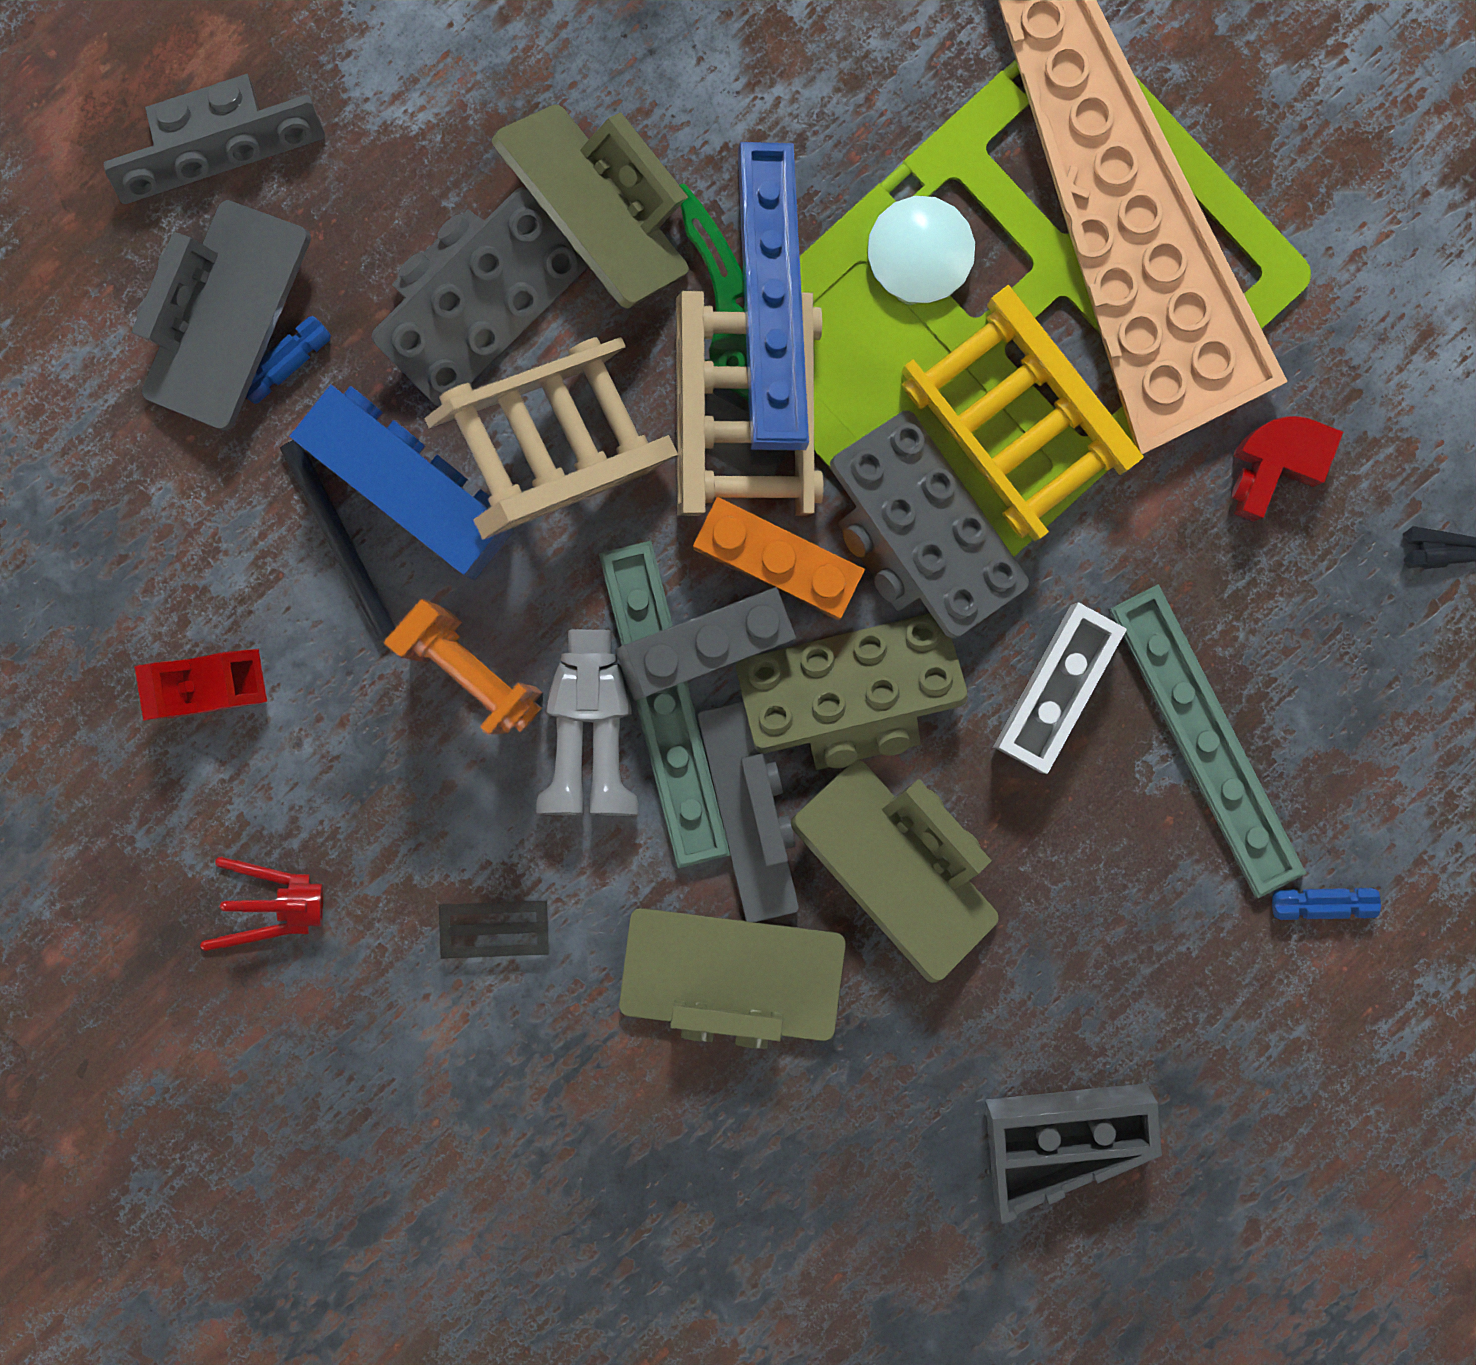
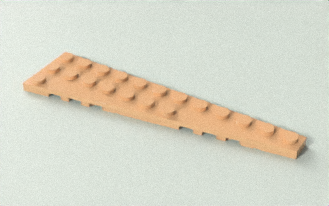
[998,0,1288,455]

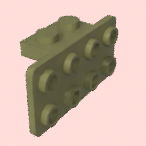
[492,104,689,308]
[736,613,968,770]
[791,760,999,983]
[619,908,845,1049]

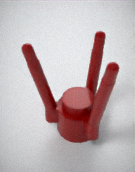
[200,857,323,951]

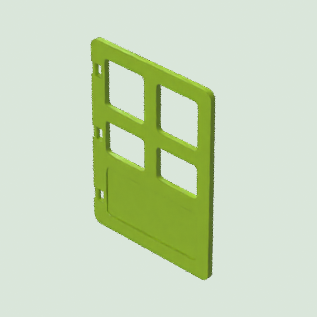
[743,59,1311,557]

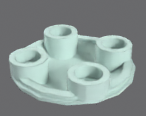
[868,196,975,305]

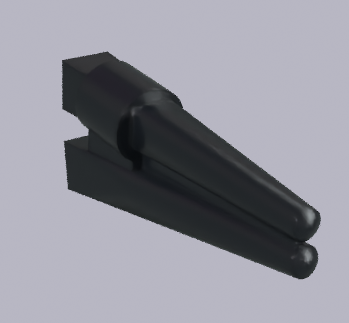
[1402,526,1476,569]

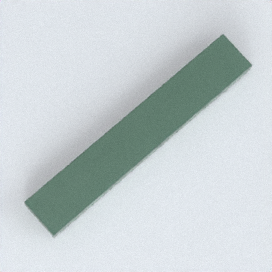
[599,541,731,868]
[1108,584,1307,898]

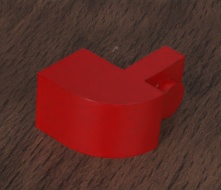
[1231,416,1344,522]
[134,649,267,721]

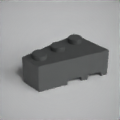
[985,1083,1162,1225]

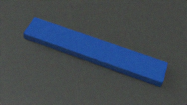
[738,142,809,450]

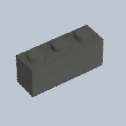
[614,587,796,700]

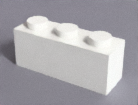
[993,602,1127,774]

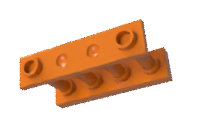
[384,599,543,734]

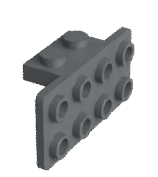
[371,187,588,407]
[131,200,311,431]
[830,411,1029,638]

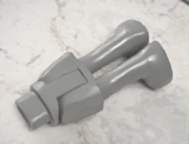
[536,629,639,816]

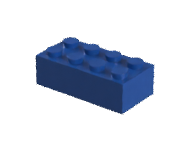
[289,384,514,581]

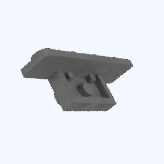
[104,73,325,204]
[698,702,799,923]

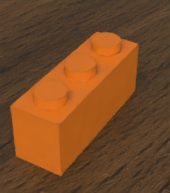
[693,497,865,621]

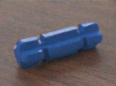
[246,316,331,404]
[1272,888,1381,920]

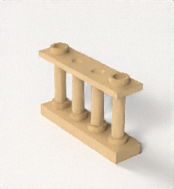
[676,291,823,516]
[424,337,678,540]

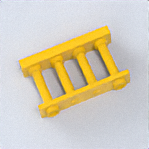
[901,284,1144,542]

